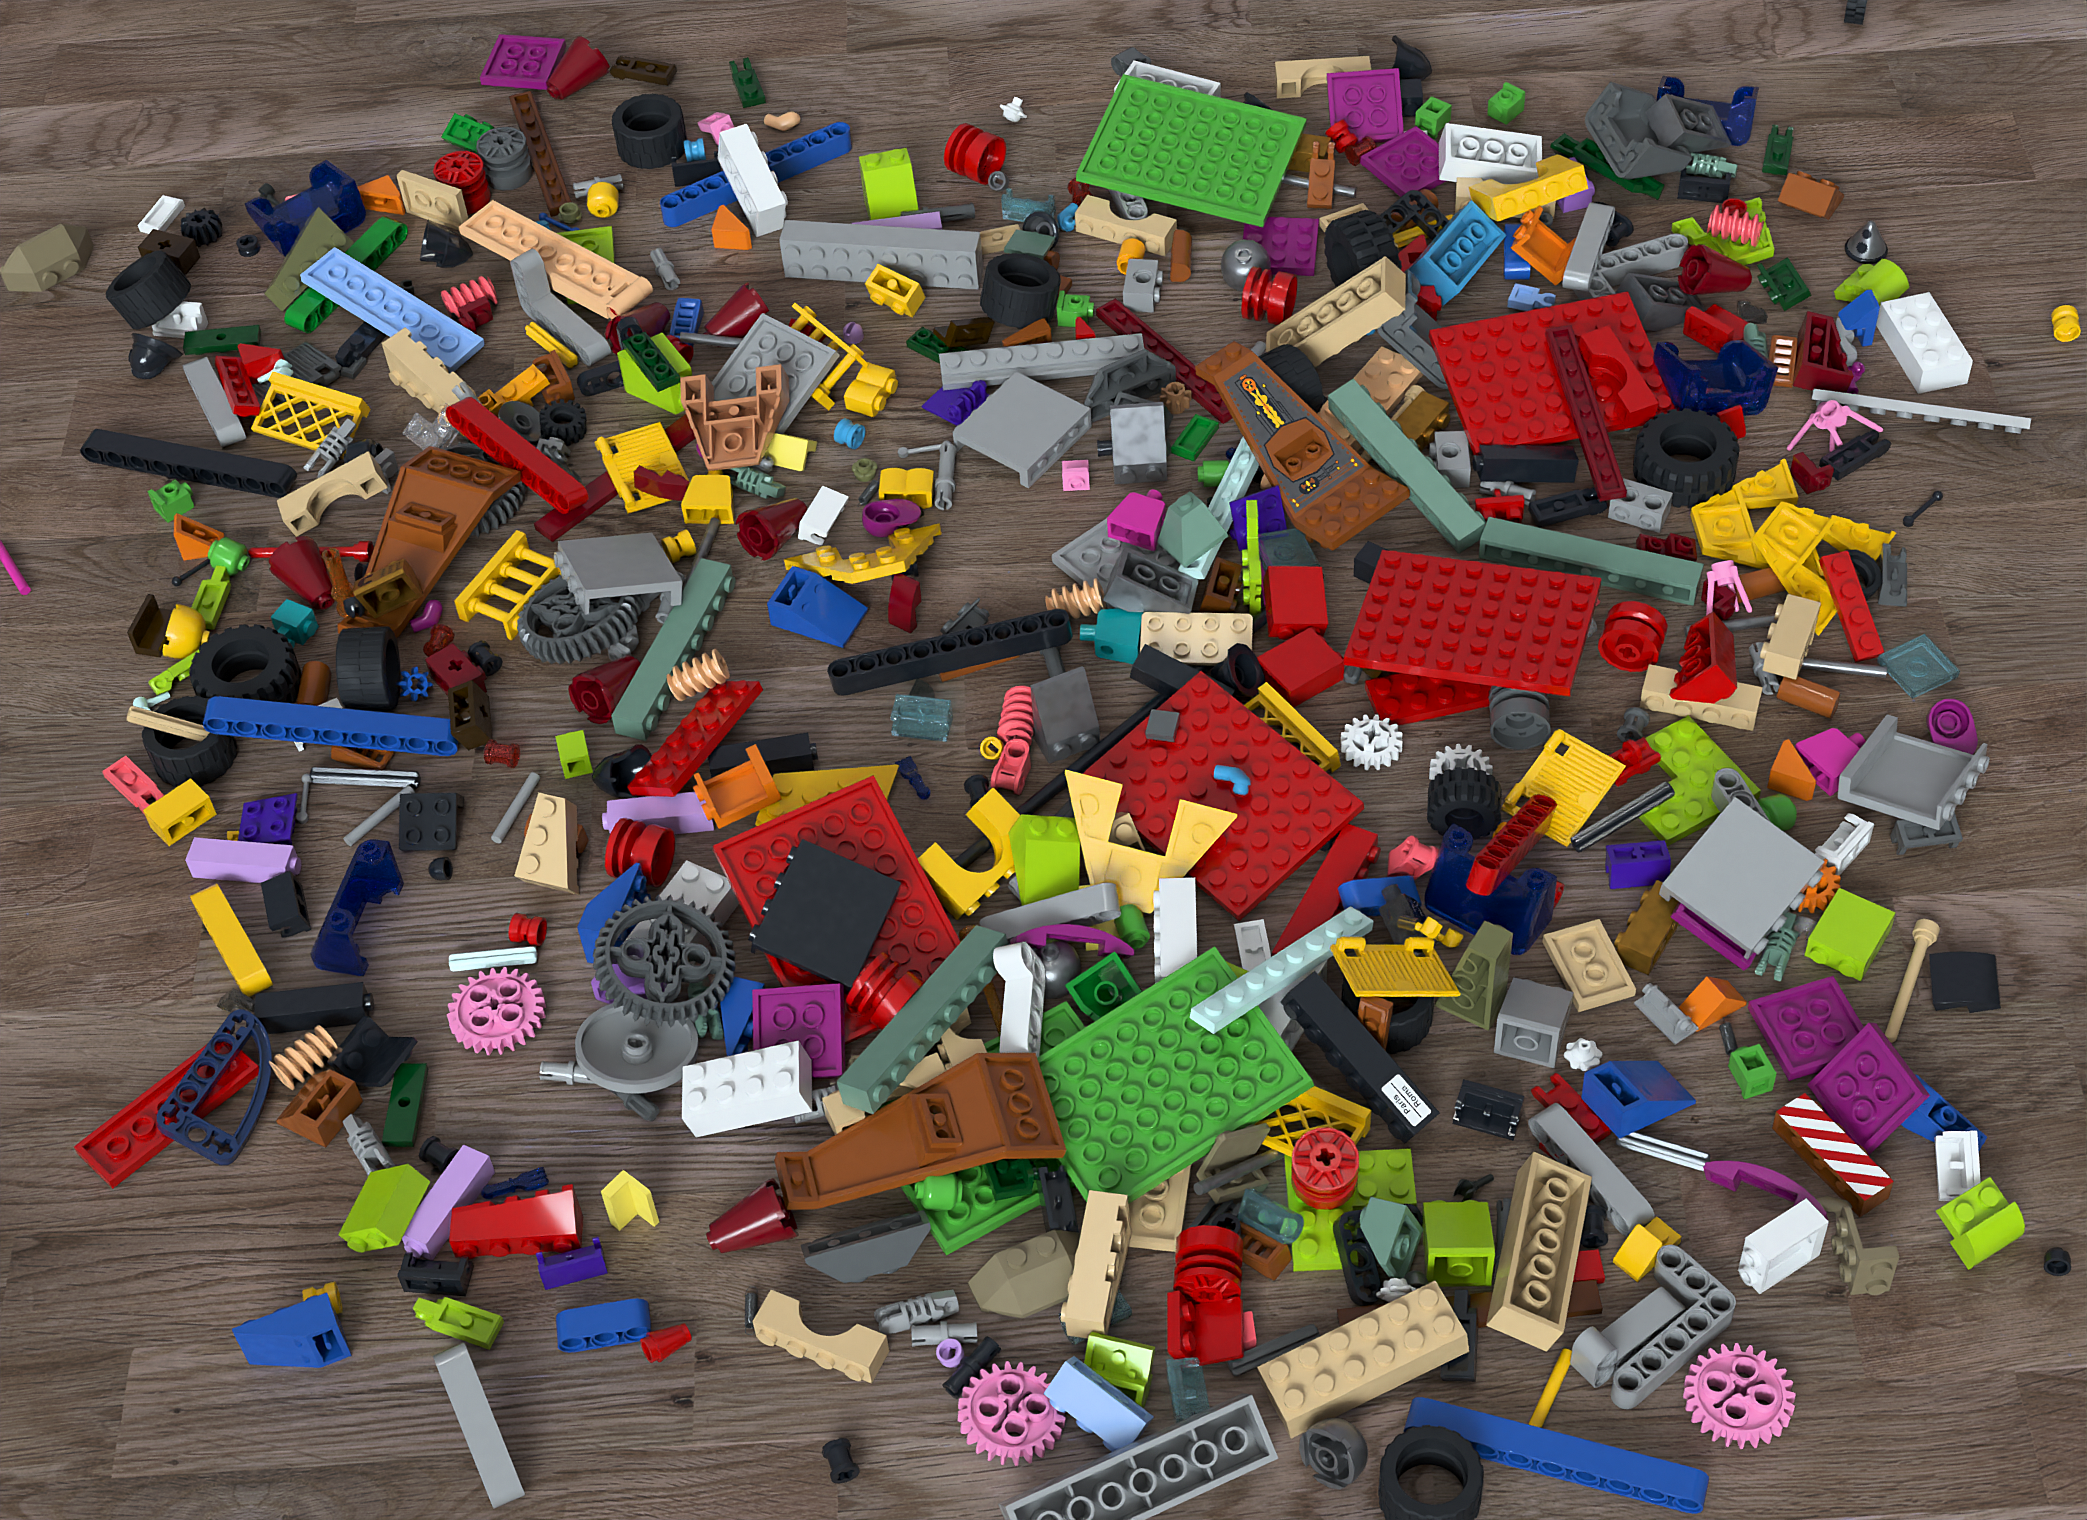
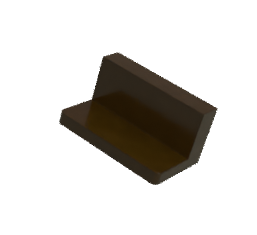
[932,317,995,348]
[127,594,173,658]

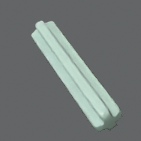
[449,946,537,971]

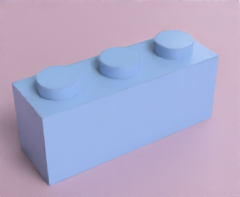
[1044,1356,1154,1452]

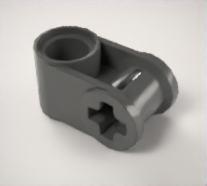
[1111,47,1152,76]

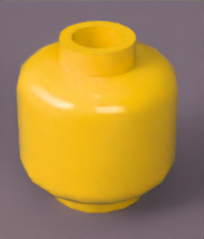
[587,182,619,218]

